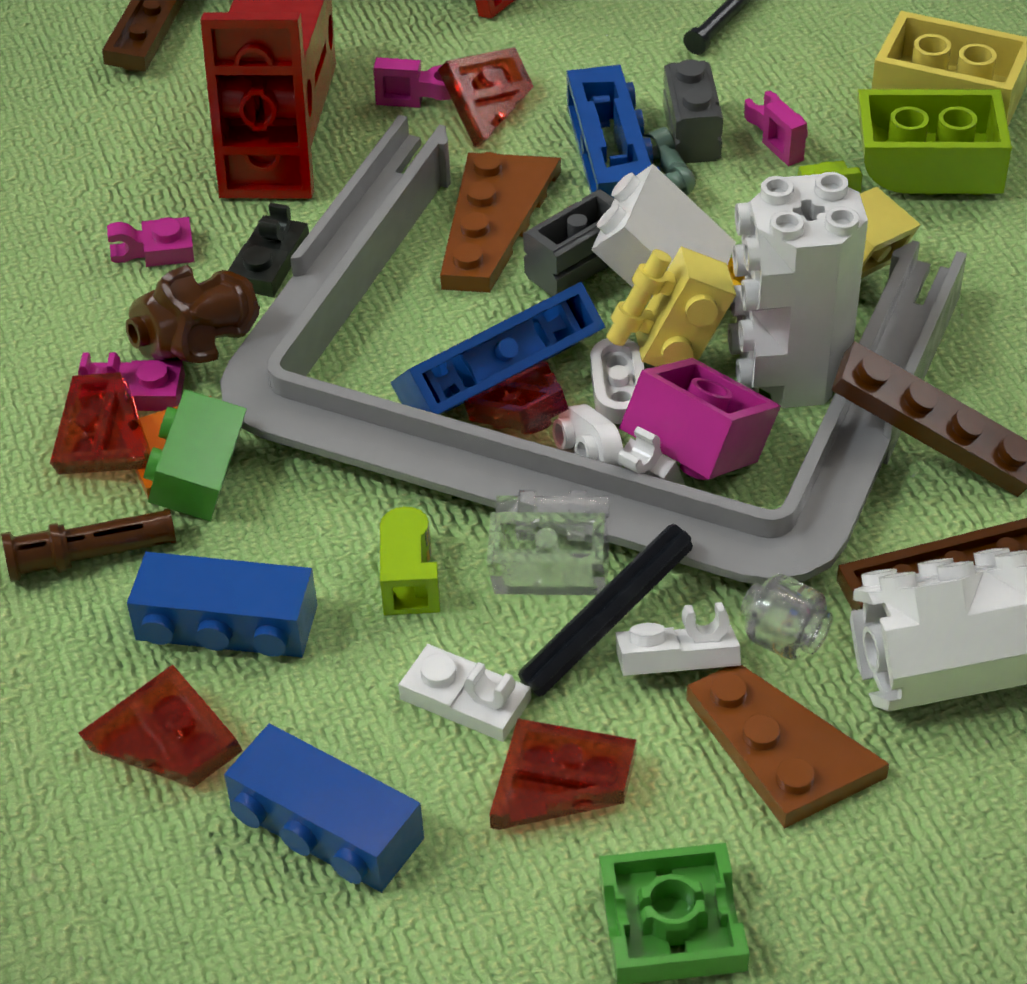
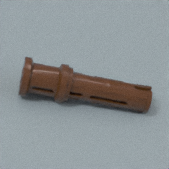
[1,508,176,582]

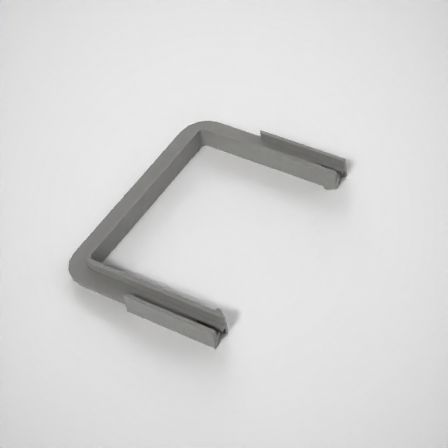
[220,115,967,586]

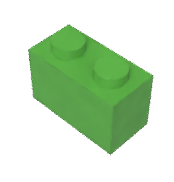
[143,389,247,522]

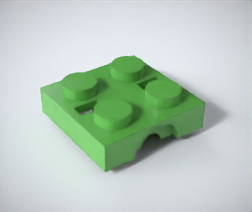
[599,843,749,984]

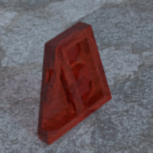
[464,361,569,434]

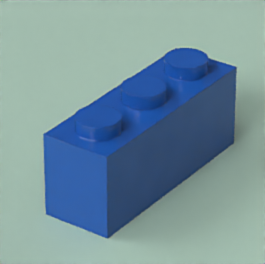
[127,551,318,658]
[224,723,424,893]

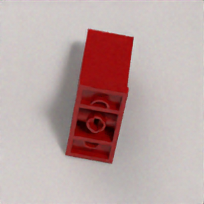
[200,0,336,199]

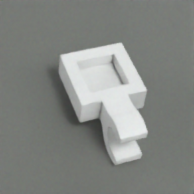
[618,426,685,485]

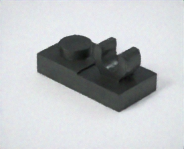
[228,202,309,297]

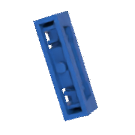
[567,65,660,199]
[390,281,606,415]

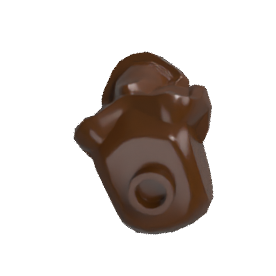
[126,264,260,363]

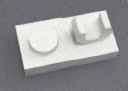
[615,602,741,676]
[398,644,531,742]

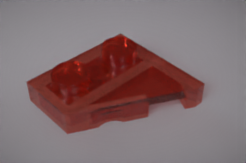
[438,47,534,147]
[50,372,151,475]
[79,664,243,788]
[489,719,637,830]

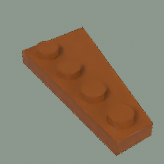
[440,152,561,293]

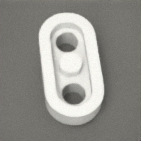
[590,338,644,424]
[552,404,623,467]

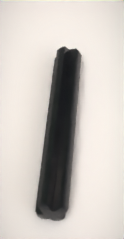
[518,524,693,697]

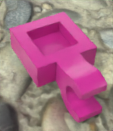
[373,57,455,108]
[744,91,808,167]
[107,217,195,267]

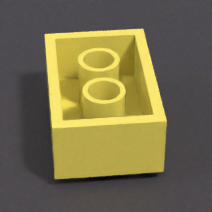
[872,11,1027,126]

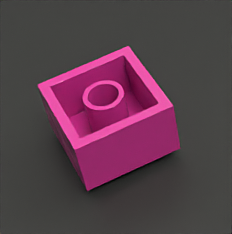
[619,358,781,480]

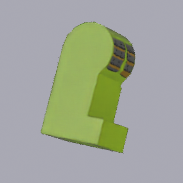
[380,506,440,616]

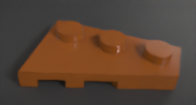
[686,665,889,829]

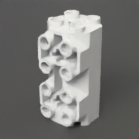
[728,172,868,408]
[850,548,1027,711]

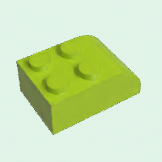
[857,89,1012,195]

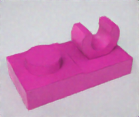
[73,352,185,411]

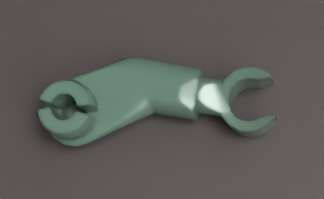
[644,127,696,195]

